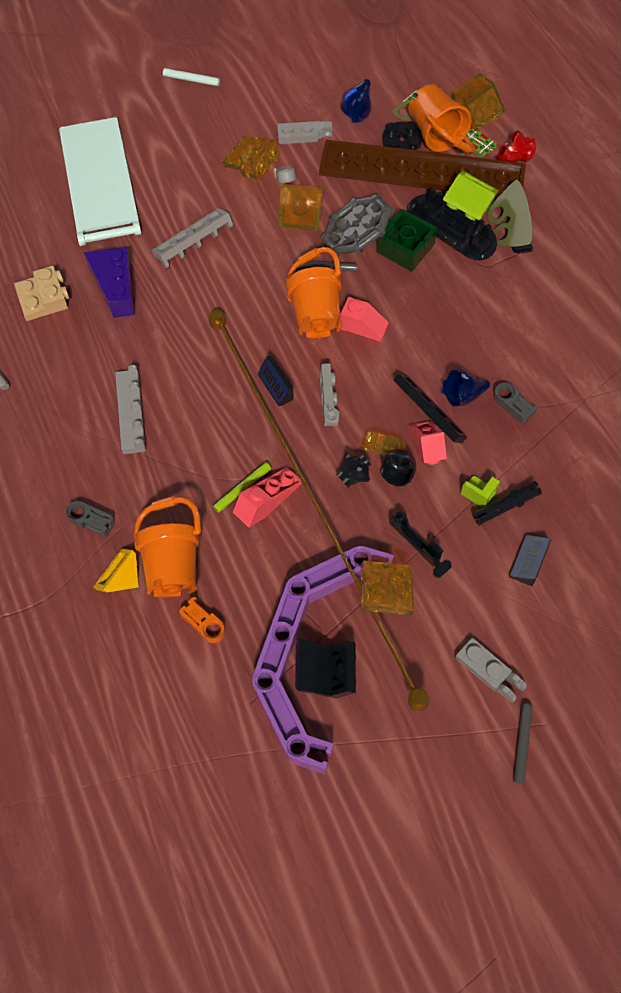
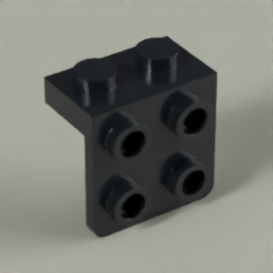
[295,639,356,698]

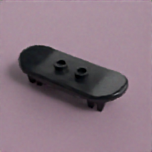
[407,187,497,261]

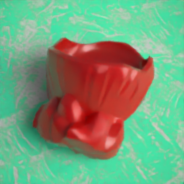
[496,130,536,162]

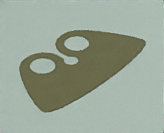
[488,180,533,247]

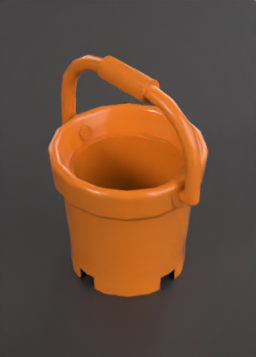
[408,84,476,153]
[285,247,342,339]
[134,496,201,597]

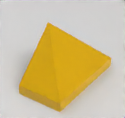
[93,549,138,592]

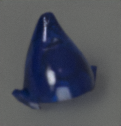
[340,79,372,123]
[441,369,490,407]

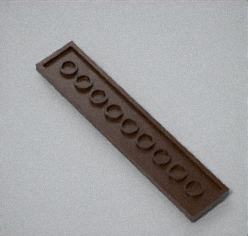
[319,139,526,197]

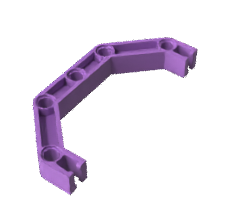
[252,546,394,774]

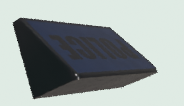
[258,355,294,406]
[509,535,551,587]

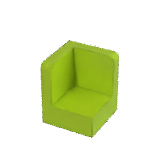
[461,476,500,508]

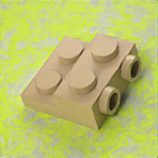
[14,266,69,321]

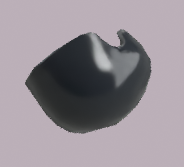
[381,449,417,487]

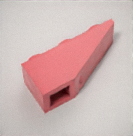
[232,467,303,527]

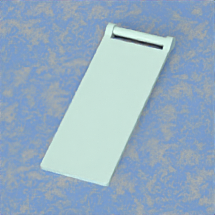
[59,117,142,246]

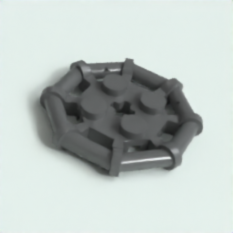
[321,194,394,256]

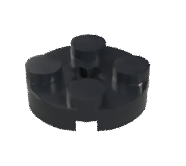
[382,121,422,150]

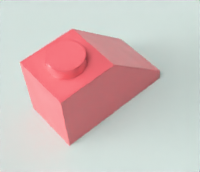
[341,297,389,342]
[410,420,447,465]

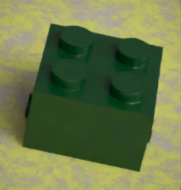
[377,209,437,272]

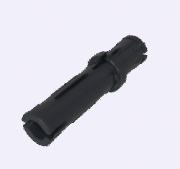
[472,481,542,526]

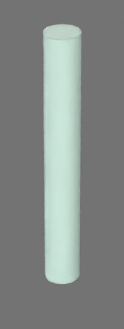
[163,68,220,86]

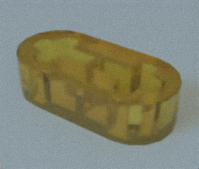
[362,432,407,455]

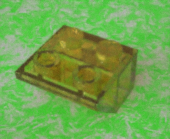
[451,73,505,132]

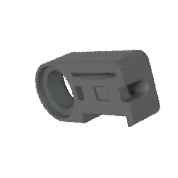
[494,383,537,424]
[66,501,115,538]

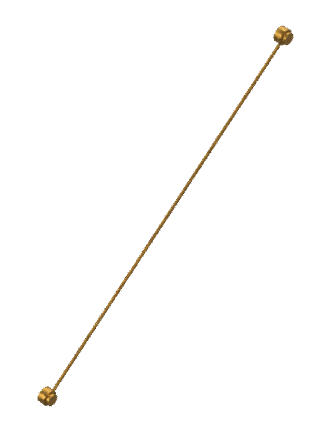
[208,309,429,712]

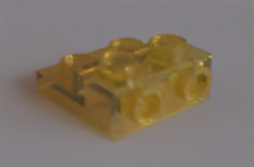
[222,135,280,179]

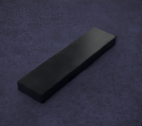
[393,374,467,443]

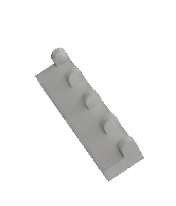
[151,208,233,269]
[115,365,146,454]

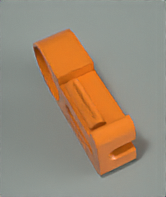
[179,597,225,643]

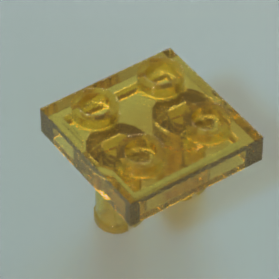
[359,561,415,615]

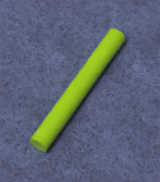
[213,462,271,513]

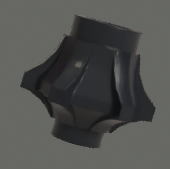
[336,453,372,488]

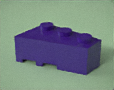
[84,248,135,318]

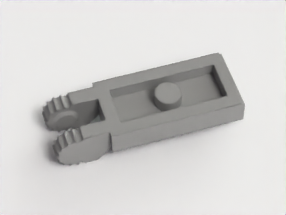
[455,638,527,702]

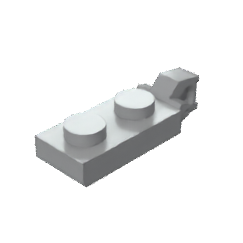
[277,121,333,144]
[319,364,339,426]

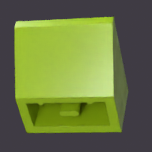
[443,171,499,221]

